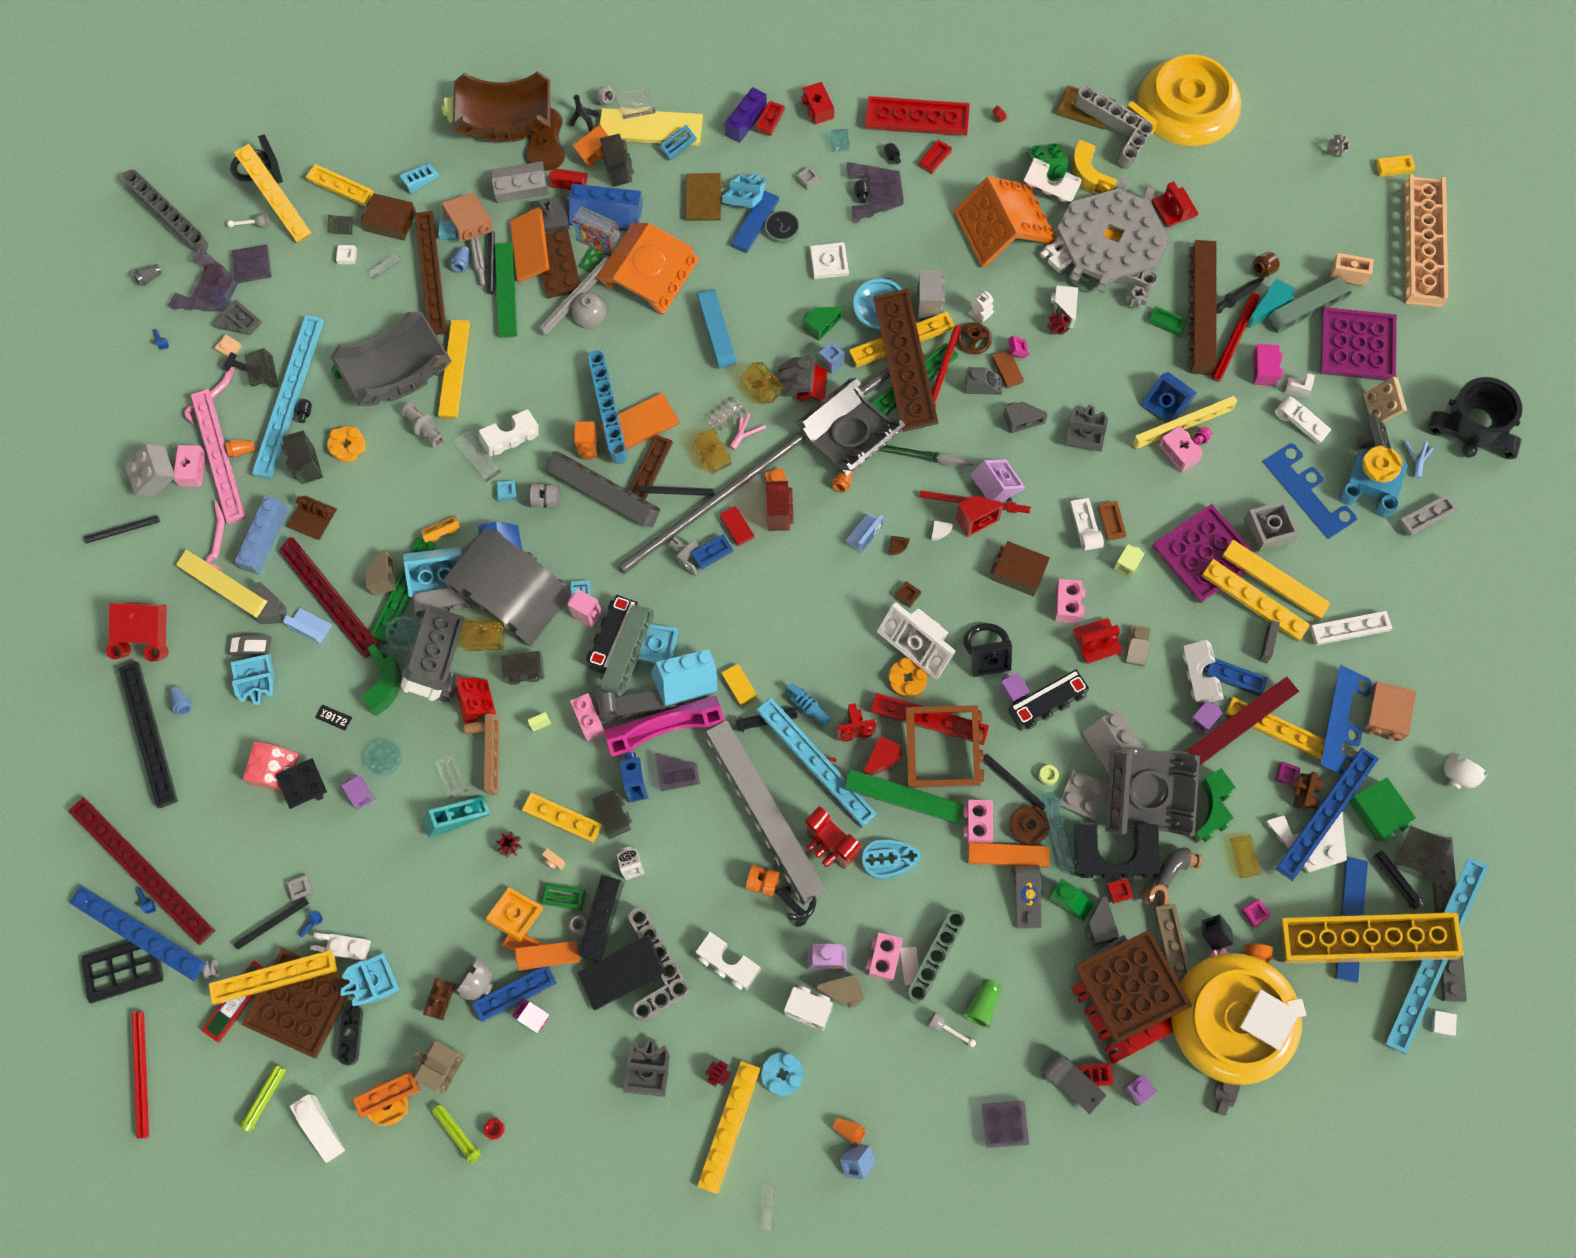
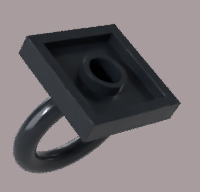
[230,134,283,184]
[963,623,1012,677]

